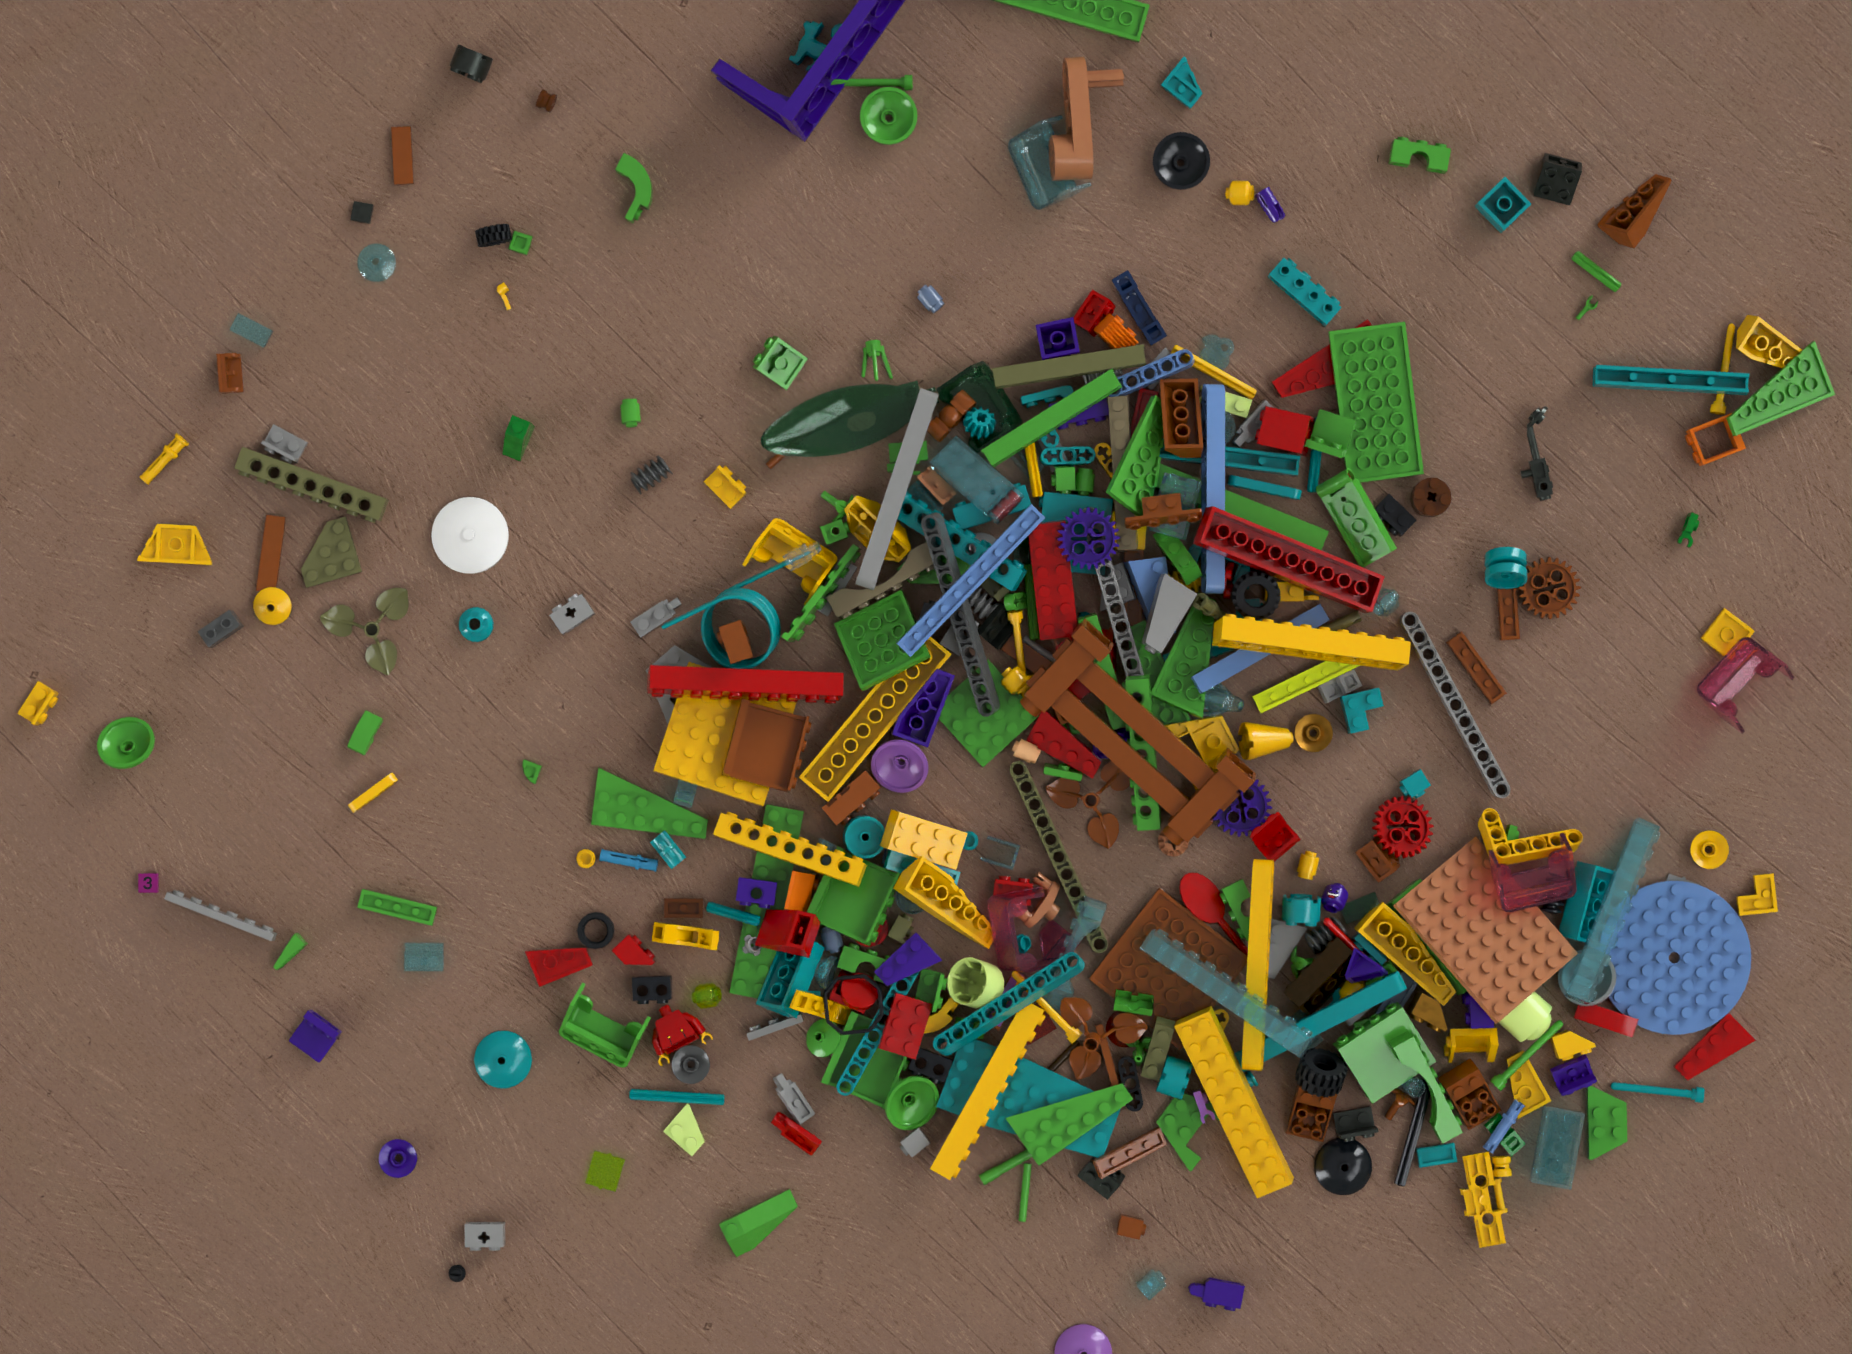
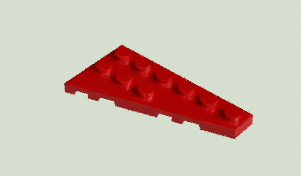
[1271,319,1372,398]

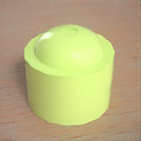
[947,957,1004,1010]
[1498,991,1552,1042]

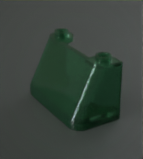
[936,361,1023,454]

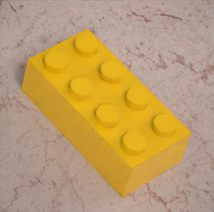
[880,809,968,870]

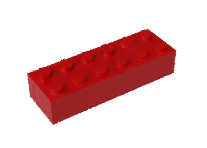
[1028,520,1077,640]

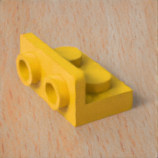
[704,465,747,509]
[18,681,59,726]

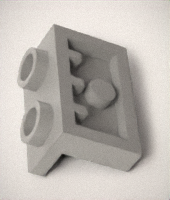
[261,424,308,464]

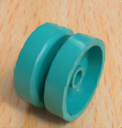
[1484,547,1528,589]
[842,815,885,858]

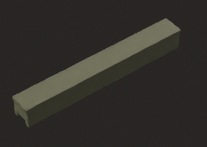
[991,344,1146,389]

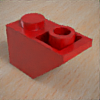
[612,934,656,965]

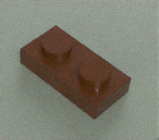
[664,898,703,918]

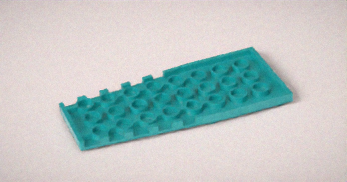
[936,1039,1121,1158]

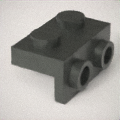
[1077,1156,1125,1200]

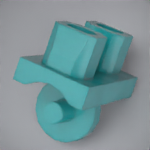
[650,830,686,869]

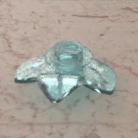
[1199,334,1235,370]

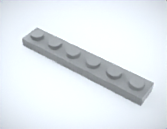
[164,890,277,941]

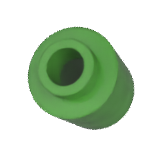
[620,399,641,428]
[1074,468,1095,496]

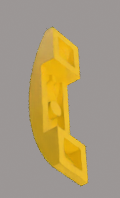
[789,989,852,1026]

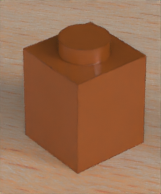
[1116,1214,1146,1240]

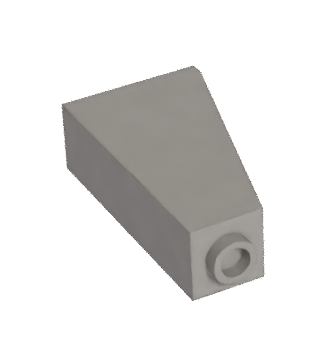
[1141,573,1197,654]

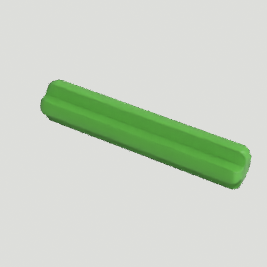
[1571,251,1622,292]

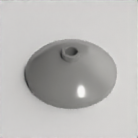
[1558,949,1616,1006]

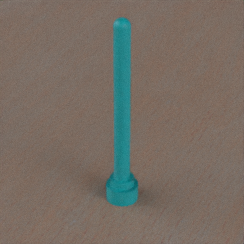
[1611,1082,1705,1103]

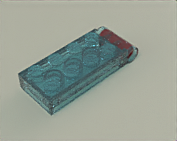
[930,436,1025,525]

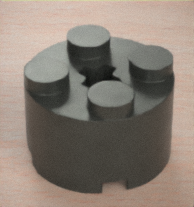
[449,44,493,83]

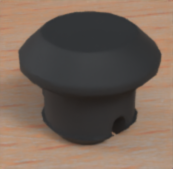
[449,1265,466,1282]

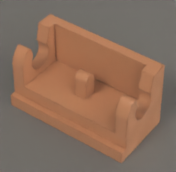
[917,466,957,506]

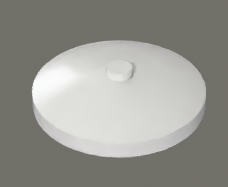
[431,497,509,574]

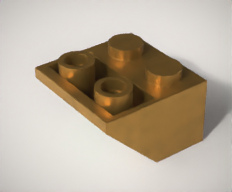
[1407,991,1447,1032]

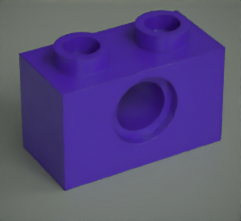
[736,877,778,909]

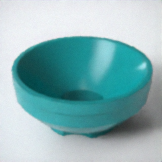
[459,607,494,642]

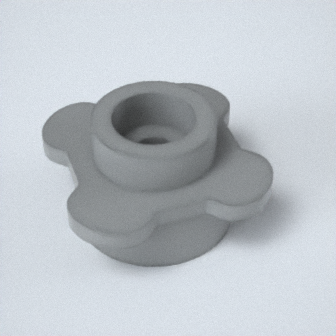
[742,935,762,956]

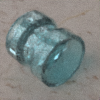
[1401,1076,1425,1098]

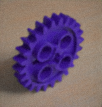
[1057,507,1120,570]
[1212,779,1272,837]

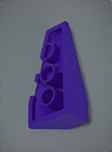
[892,669,955,747]

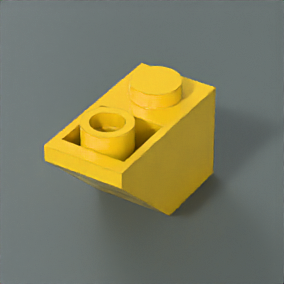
[1550,1030,1596,1061]

